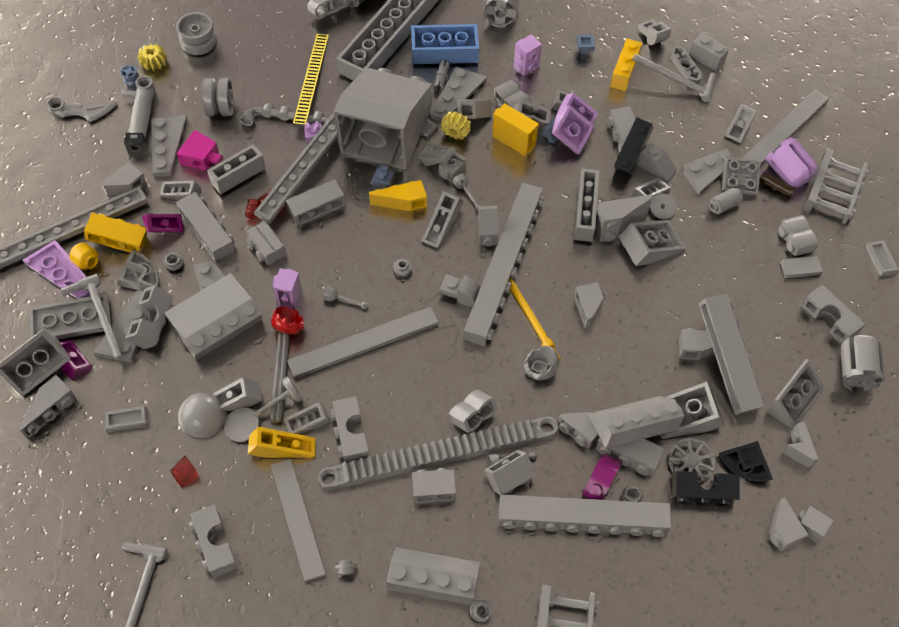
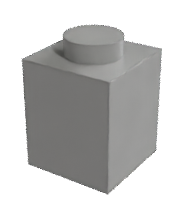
[797,506,833,543]

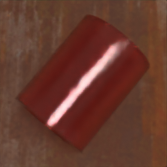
[245,199,260,219]

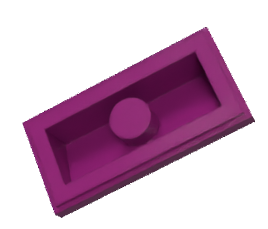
[142,214,183,233]
[61,340,92,380]

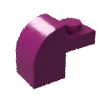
[582,453,623,500]

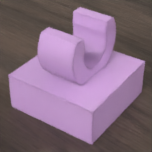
[304,121,322,142]

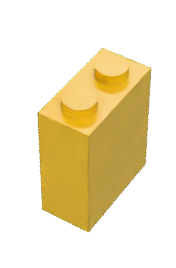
[492,103,539,157]

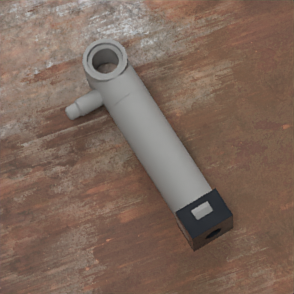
[122,75,156,154]

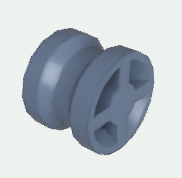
[120,65,139,87]

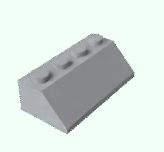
[588,396,685,448]
[386,547,480,605]

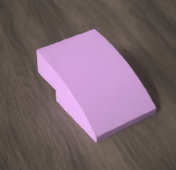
[552,92,598,154]

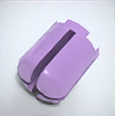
[766,137,818,188]

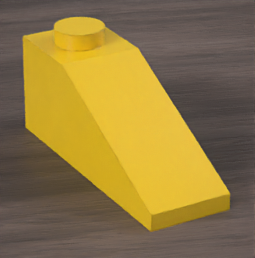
[248,427,316,458]

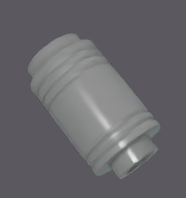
[709,188,743,214]

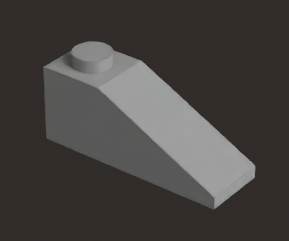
[422,191,464,248]

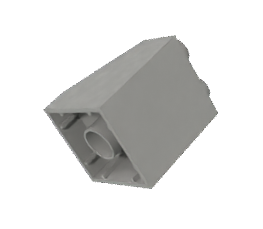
[334,67,432,170]

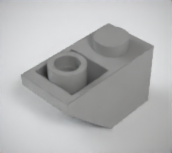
[457,99,492,119]
[101,162,147,197]
[558,412,599,449]

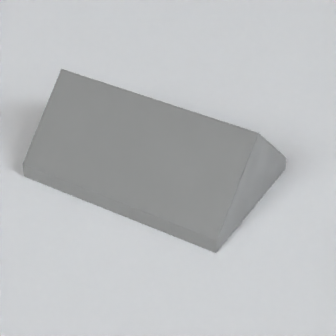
[0,329,71,397]
[767,359,825,429]

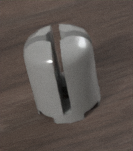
[484,0,519,27]
[840,335,885,391]

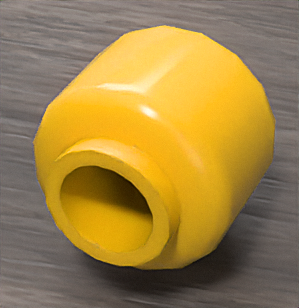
[69,243,99,270]

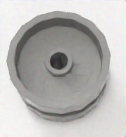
[176,12,216,55]
[202,78,234,117]

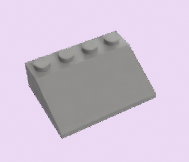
[164,273,263,361]

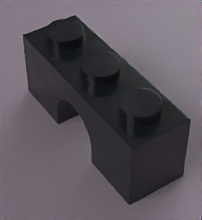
[614,117,654,176]
[672,471,740,504]

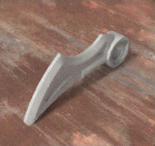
[47,96,117,123]

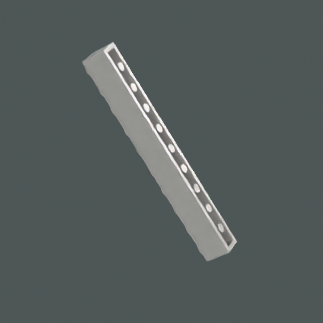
[463,183,544,346]

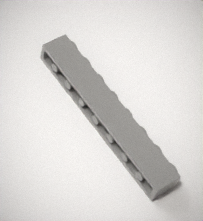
[498,495,671,537]

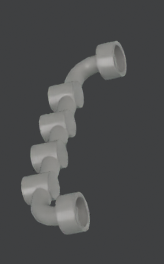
[239,103,329,126]

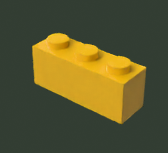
[610,38,642,91]
[84,212,147,253]

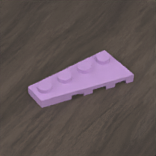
[23,240,91,299]

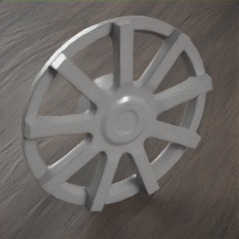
[668,438,715,483]

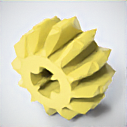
[137,43,167,72]
[441,111,471,140]

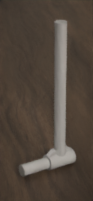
[632,54,717,102]
[60,274,123,360]
[122,542,168,627]

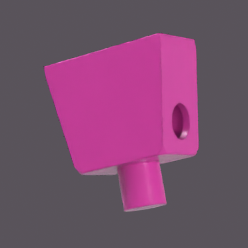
[177,130,223,171]

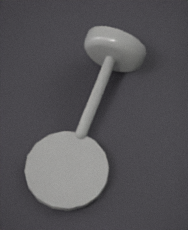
[224,376,303,443]

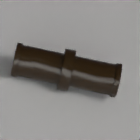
[759,171,796,198]

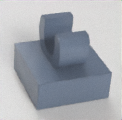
[576,34,595,55]
[540,118,558,143]
[372,165,395,188]

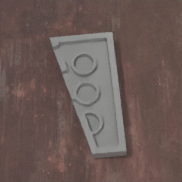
[430,67,487,122]
[151,115,188,178]
[93,290,148,363]

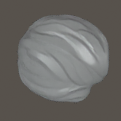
[524,346,559,380]

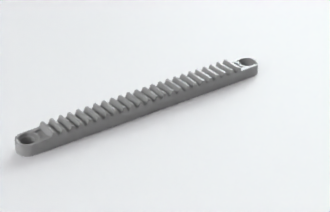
[318,417,558,491]

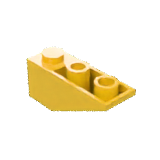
[369,180,427,211]

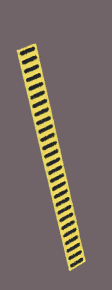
[293,34,329,124]

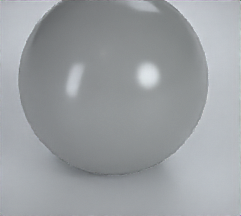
[178,392,227,439]

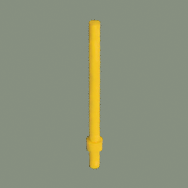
[509,278,561,361]

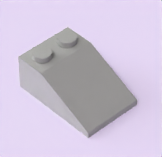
[595,194,653,242]
[618,220,686,266]
[660,382,725,439]

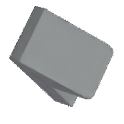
[725,104,757,143]
[783,422,818,468]

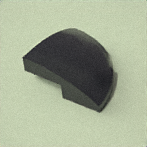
[719,441,773,482]

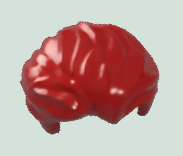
[271,306,304,335]

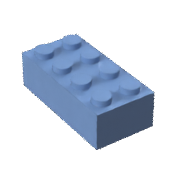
[411,24,479,64]

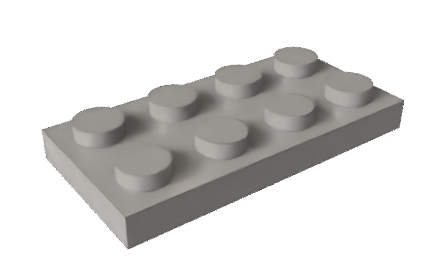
[29,294,111,339]

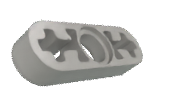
[670,46,702,85]

